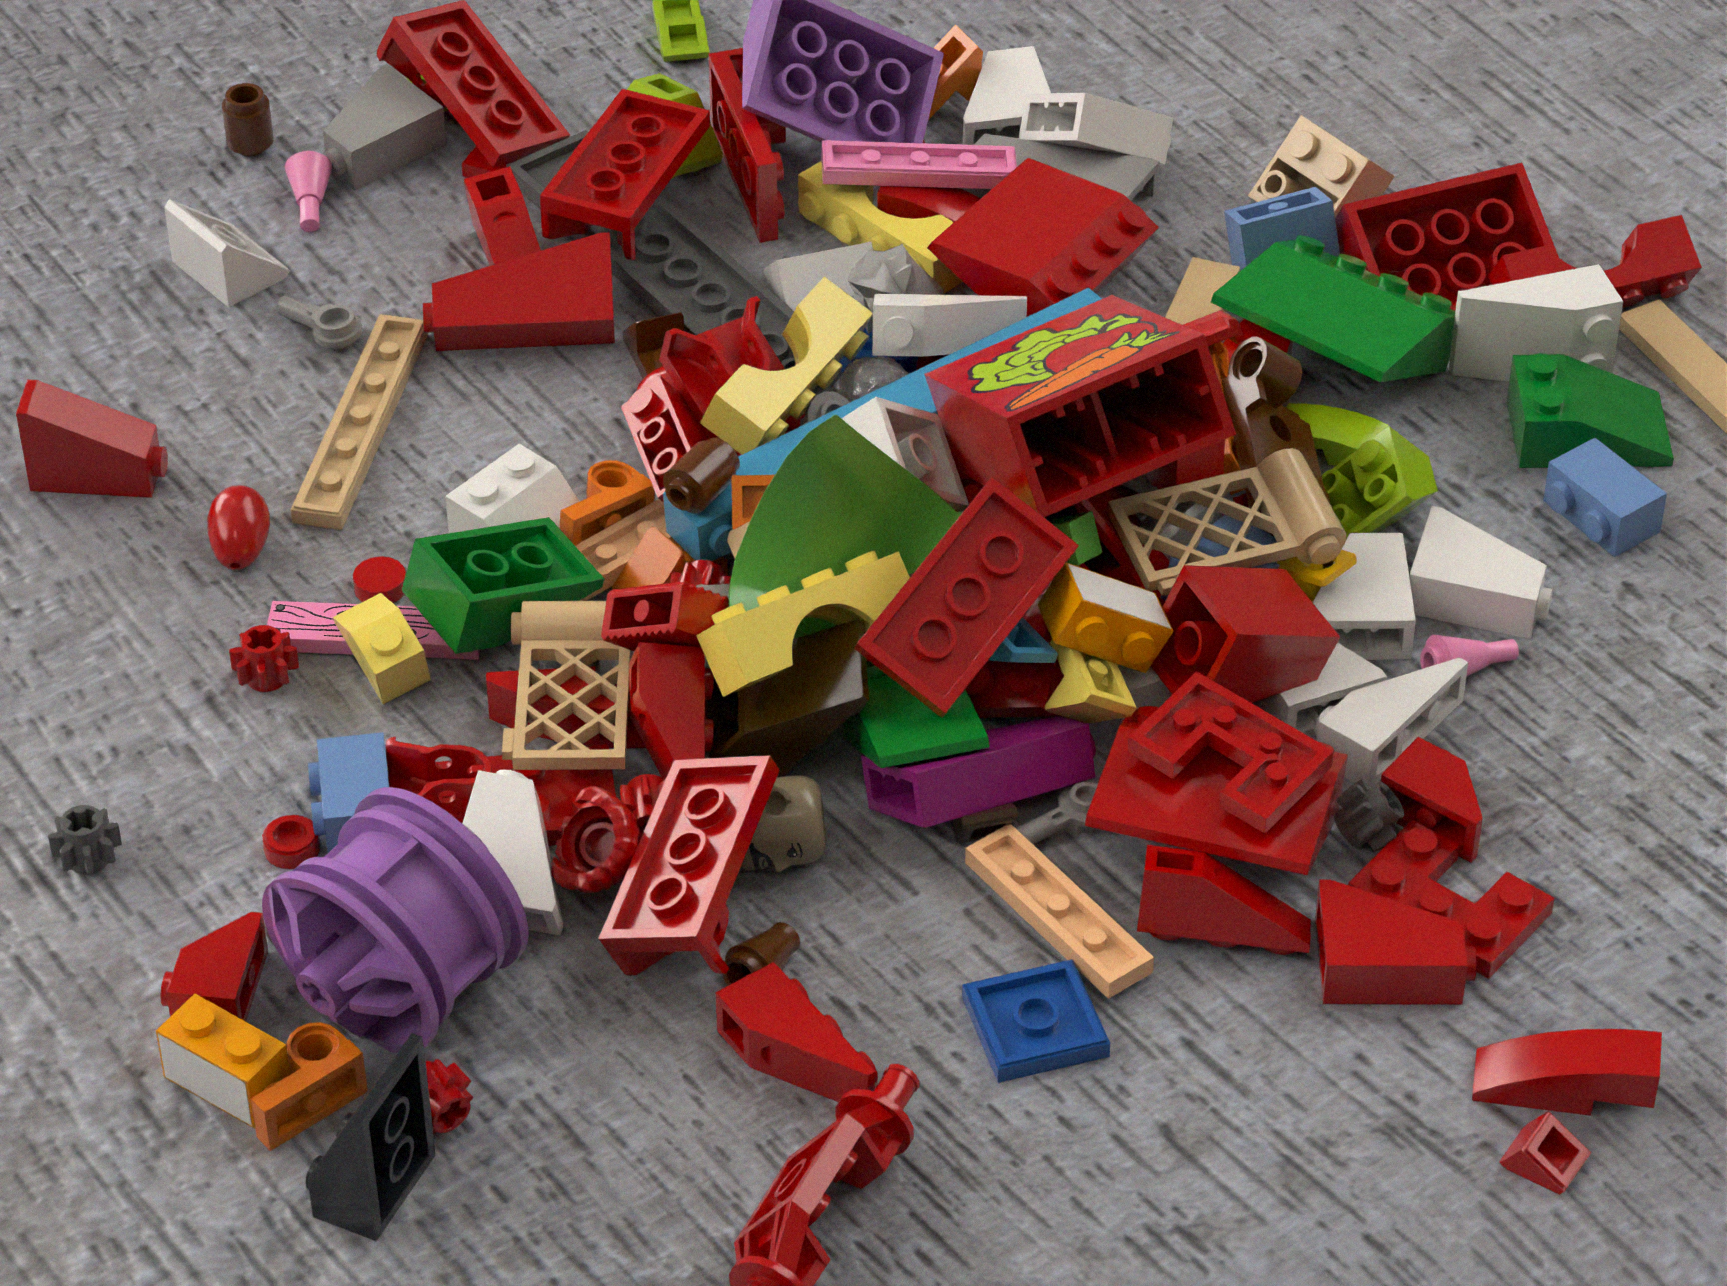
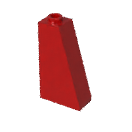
[423,232,615,351]

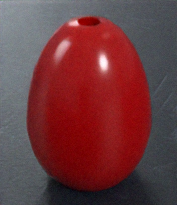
[207,485,270,570]

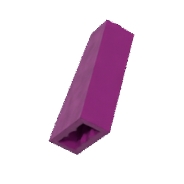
[861,716,1096,828]

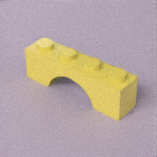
[798,161,963,295]
[700,277,873,455]
[696,550,910,697]

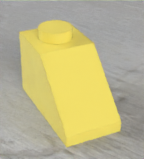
[333,593,431,704]

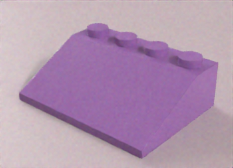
[742,0,944,143]

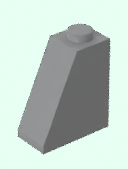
[323,64,447,190]

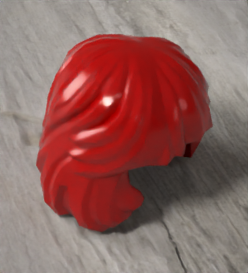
[551,786,642,893]

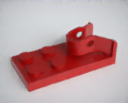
[376,0,570,167]
[708,48,786,243]
[540,89,710,261]
[659,296,805,456]
[854,477,1079,718]
[385,736,616,846]
[598,755,780,976]

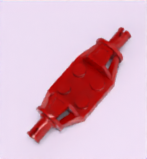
[729,1064,920,1286]

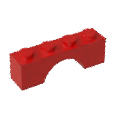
[1488,215,1702,308]

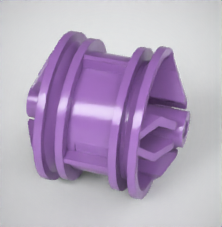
[262,787,529,1053]

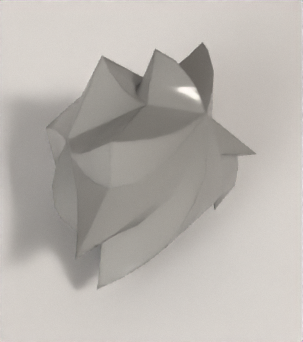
[847,244,944,334]

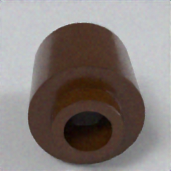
[222,83,274,157]
[663,438,740,513]

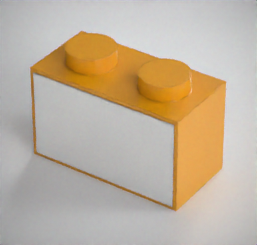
[1037,563,1174,673]
[156,994,290,1128]

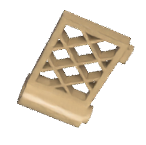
[1106,448,1346,596]
[502,601,633,770]

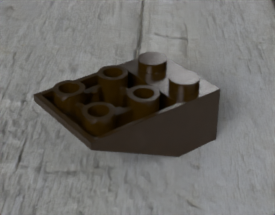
[707,619,869,777]

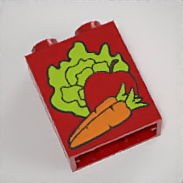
[924,295,1236,517]

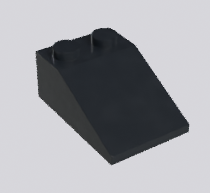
[305,1033,436,1242]

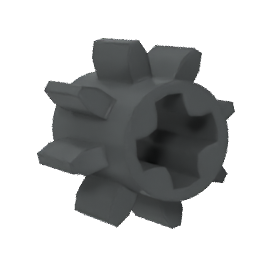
[1334,779,1404,852]
[48,805,122,875]

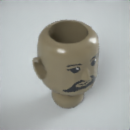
[741,775,826,873]

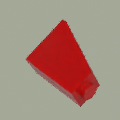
[16,379,168,498]
[1315,879,1476,1005]

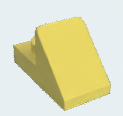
[1045,640,1137,724]

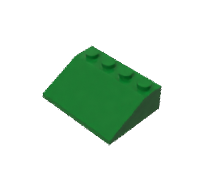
[1210,235,1455,382]

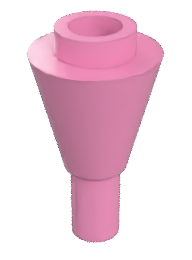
[285,151,332,232]
[1420,635,1519,677]

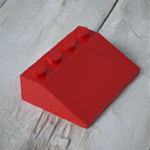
[927,158,1159,317]
[1335,162,1559,311]
[1085,706,1348,875]

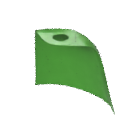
[728,415,960,639]

